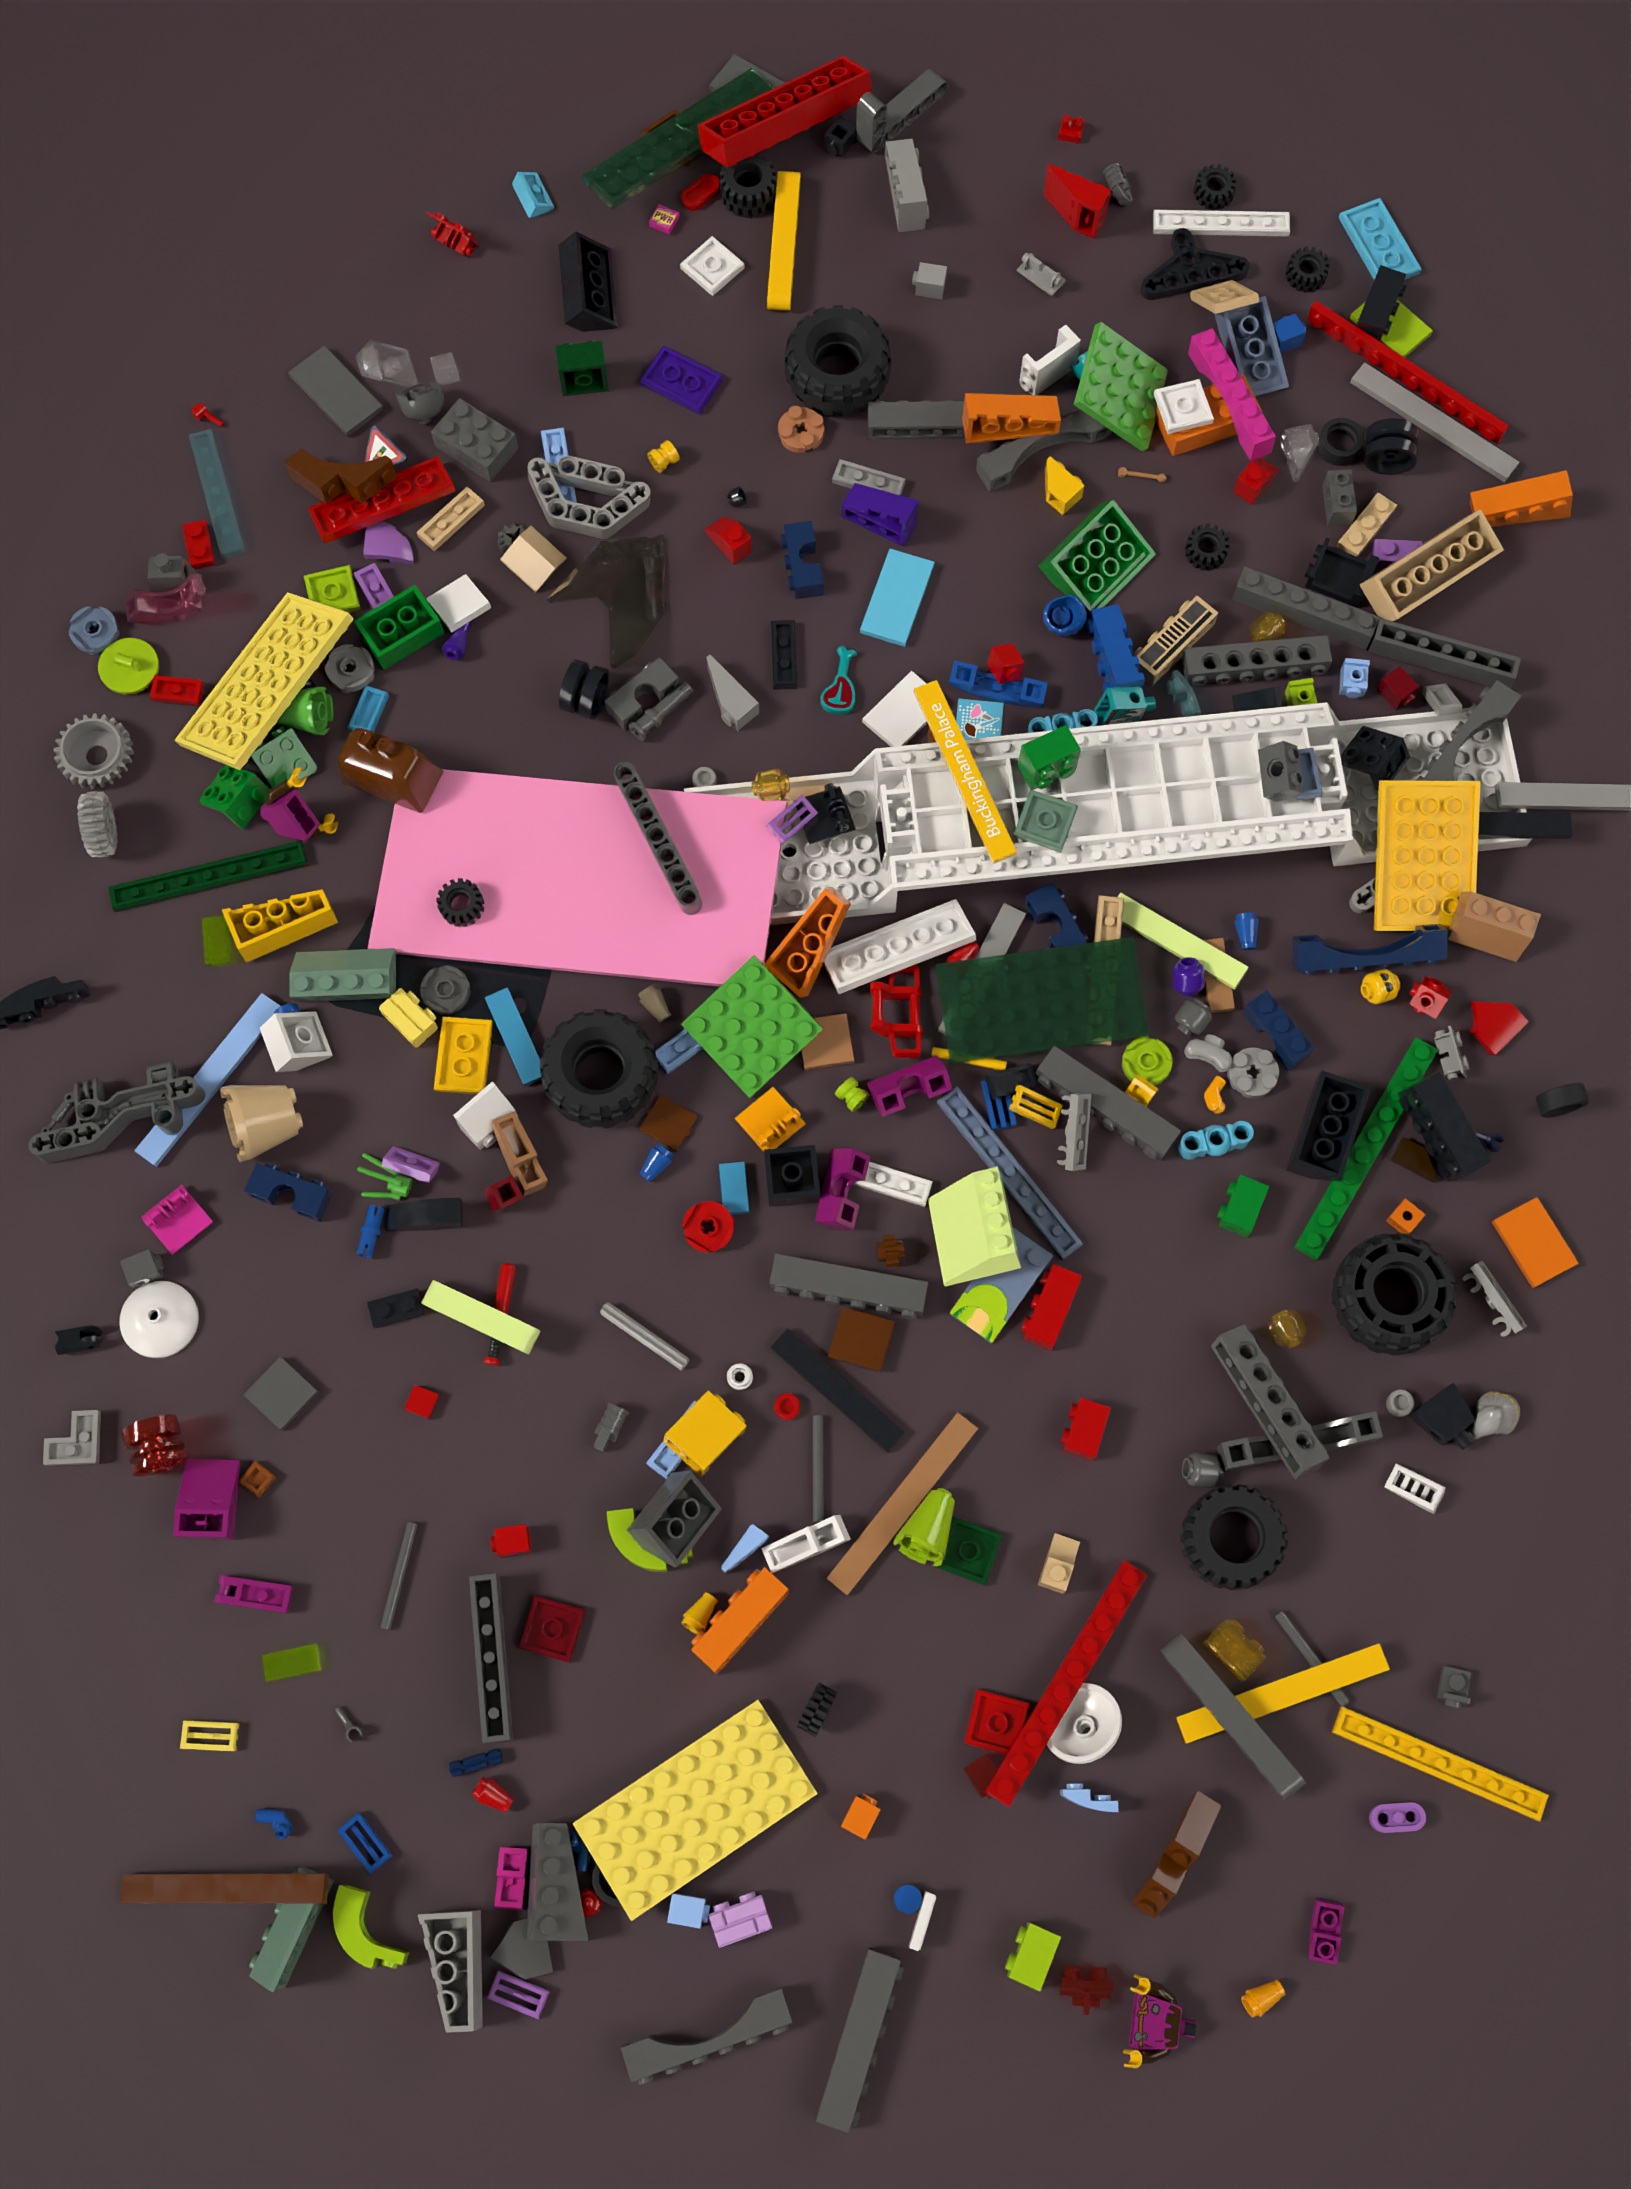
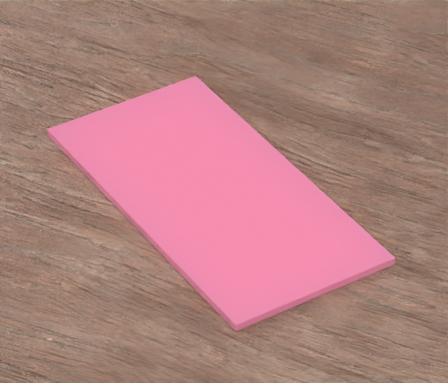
[368,769,787,987]

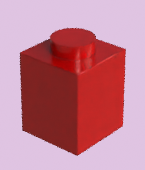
[987,643,1025,684]
[490,1524,532,1558]

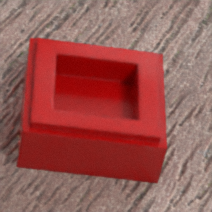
[404,1385,440,1420]

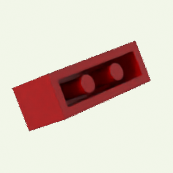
[1021,1264,1082,1351]

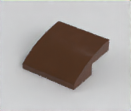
[828,1308,896,1372]

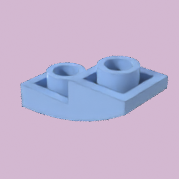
[1060,1784,1118,1812]

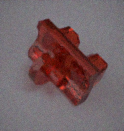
[1059,1965,1113,2015]

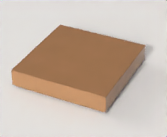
[801,1013,854,1070]

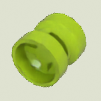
[835,1077,870,1112]

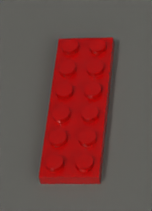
[308,456,456,544]

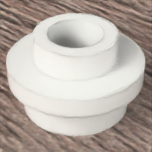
[727,1364,753,1390]

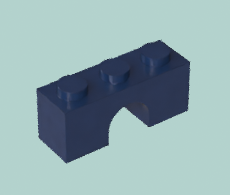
[780,521,824,599]
[1024,883,1089,966]
[1242,990,1315,1071]
[244,1162,332,1222]

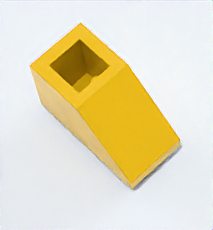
[1045,456,1084,515]

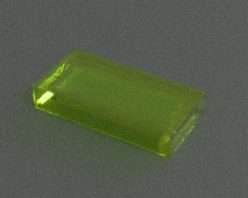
[202,915,232,967]
[262,1644,321,1682]

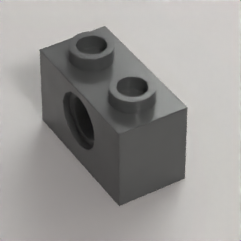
[1322,470,1357,527]
[1258,741,1303,802]

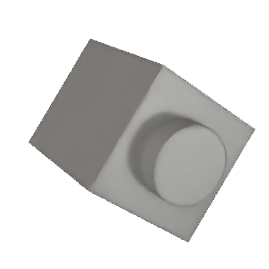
[912,262,947,300]

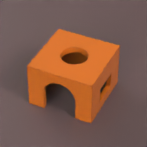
[1386,1198,1426,1234]

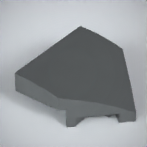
[489,1918,553,1979]

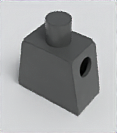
[148,553,198,597]

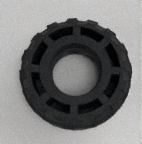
[785,305,891,417]
[540,1009,658,1128]
[1332,1233,1458,1355]

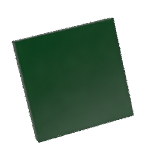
[935,1516,1003,1586]

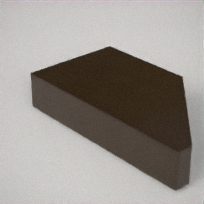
[1391,1137,1436,1183]

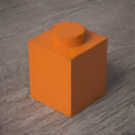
[841,1794,881,1840]

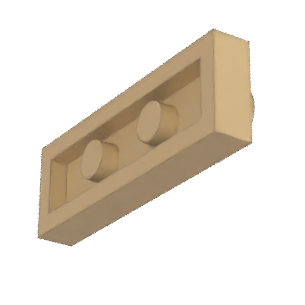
[417,487,485,552]
[1336,493,1397,557]

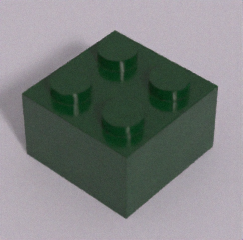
[555,341,609,396]

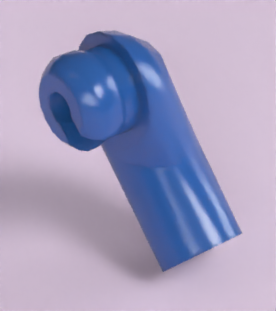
[255,1808,292,1839]

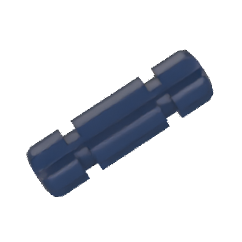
[449,1748,503,1777]

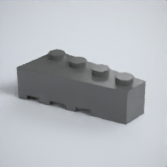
[527,1823,589,1942]

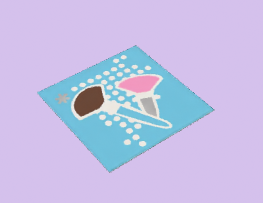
[956,698,1004,739]

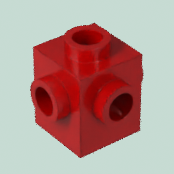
[1409,976,1452,1019]

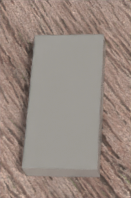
[1422,683,1462,716]

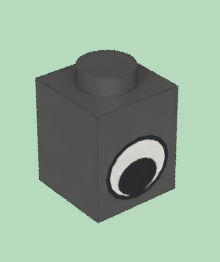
[120,1249,165,1289]

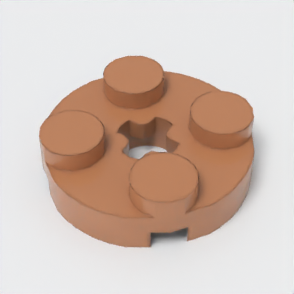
[778,406,824,453]

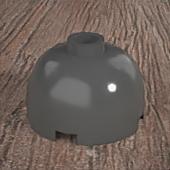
[396,382,444,424]

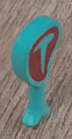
[820,646,857,715]

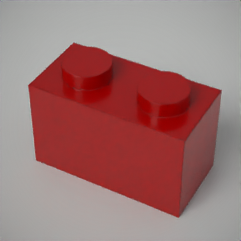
[1060,1398,1111,1461]

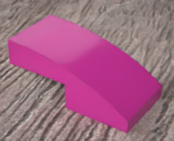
[494,1847,528,1910]

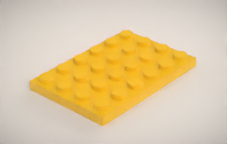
[1374,781,1480,931]

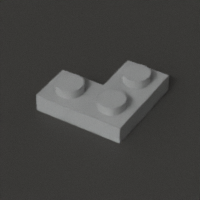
[43,1410,101,1466]

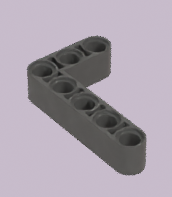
[856,69,948,153]

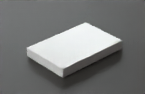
[862,671,947,747]

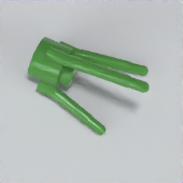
[357,1153,413,1201]

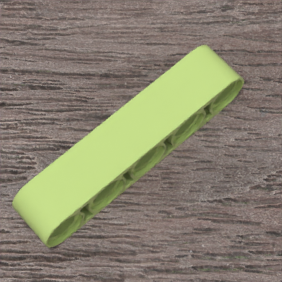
[421,1280,541,1355]

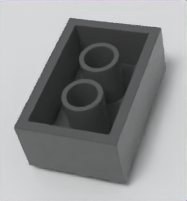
[431,398,519,482]

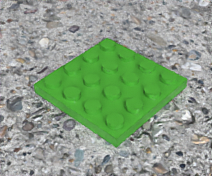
[1074,322,1168,451]
[681,955,823,1098]

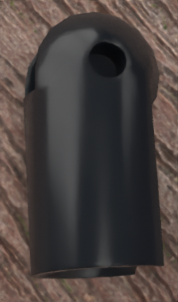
[55,1325,103,1355]

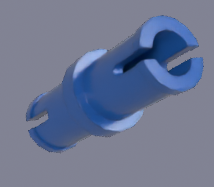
[356,1205,385,1259]

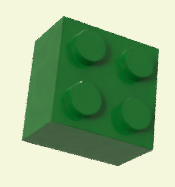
[1017,725,1081,790]

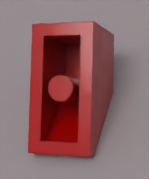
[1233,457,1280,505]
[705,516,752,565]

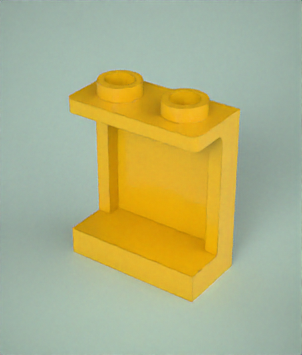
[663,1390,747,1477]

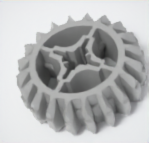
[77,791,118,858]

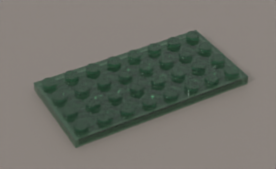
[935,937,1149,1064]

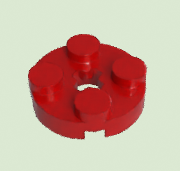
[683,1201,735,1252]

